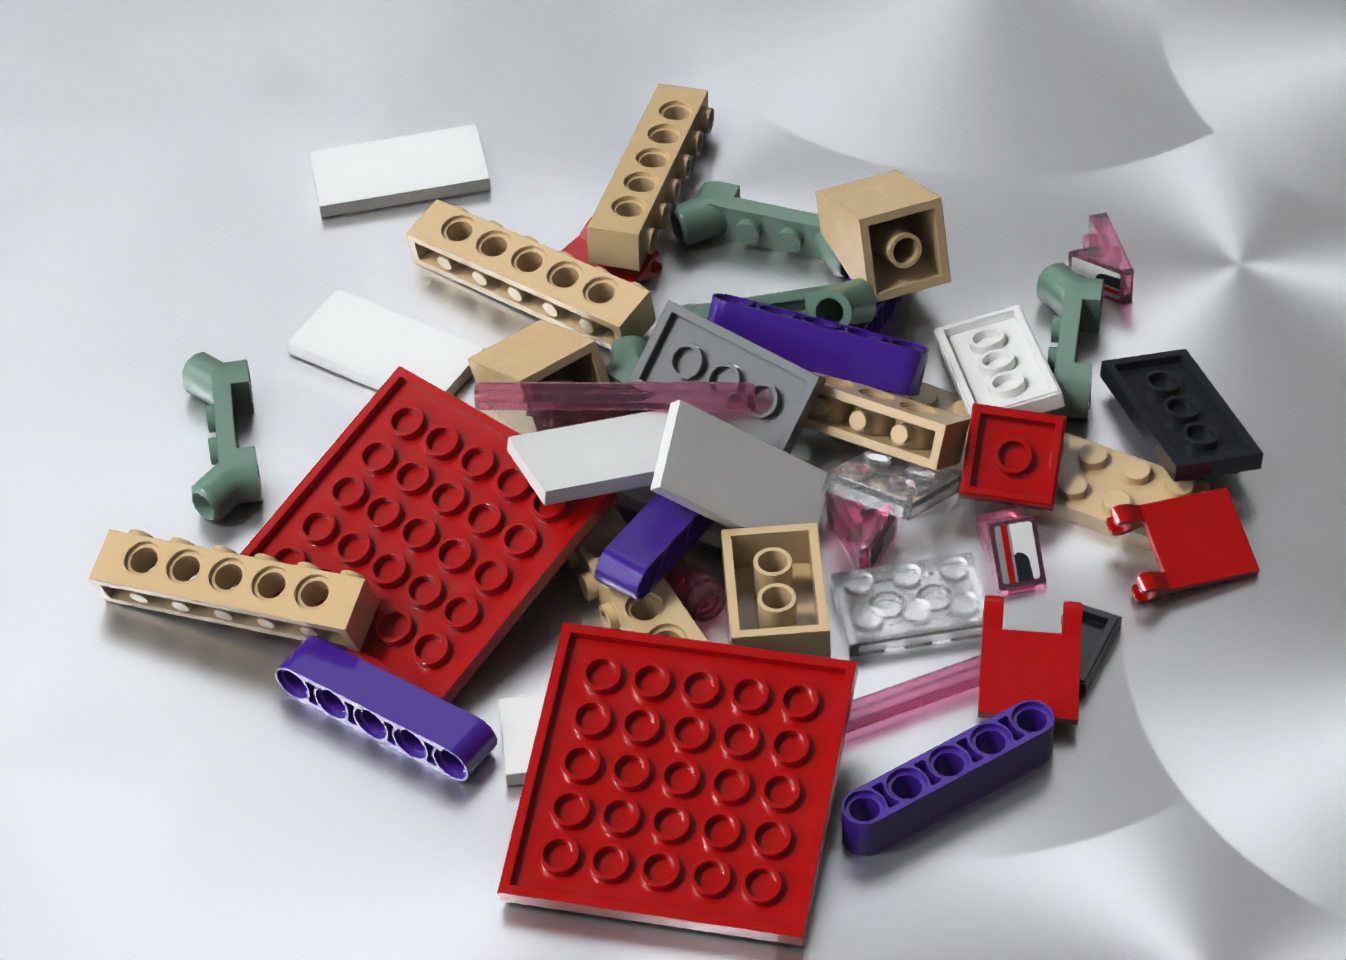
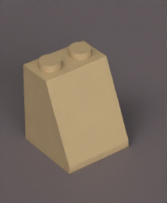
[815,170,951,303]
[468,319,621,434]

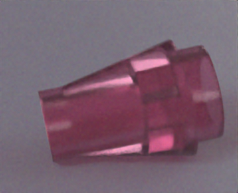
[664,559,726,622]

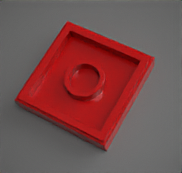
[959,403,1067,512]

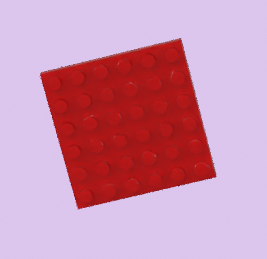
[233,366,618,703]
[497,622,858,946]

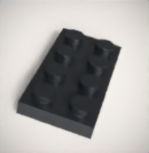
[1100,349,1264,482]

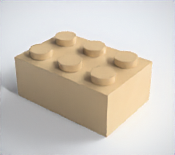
[721,522,831,658]

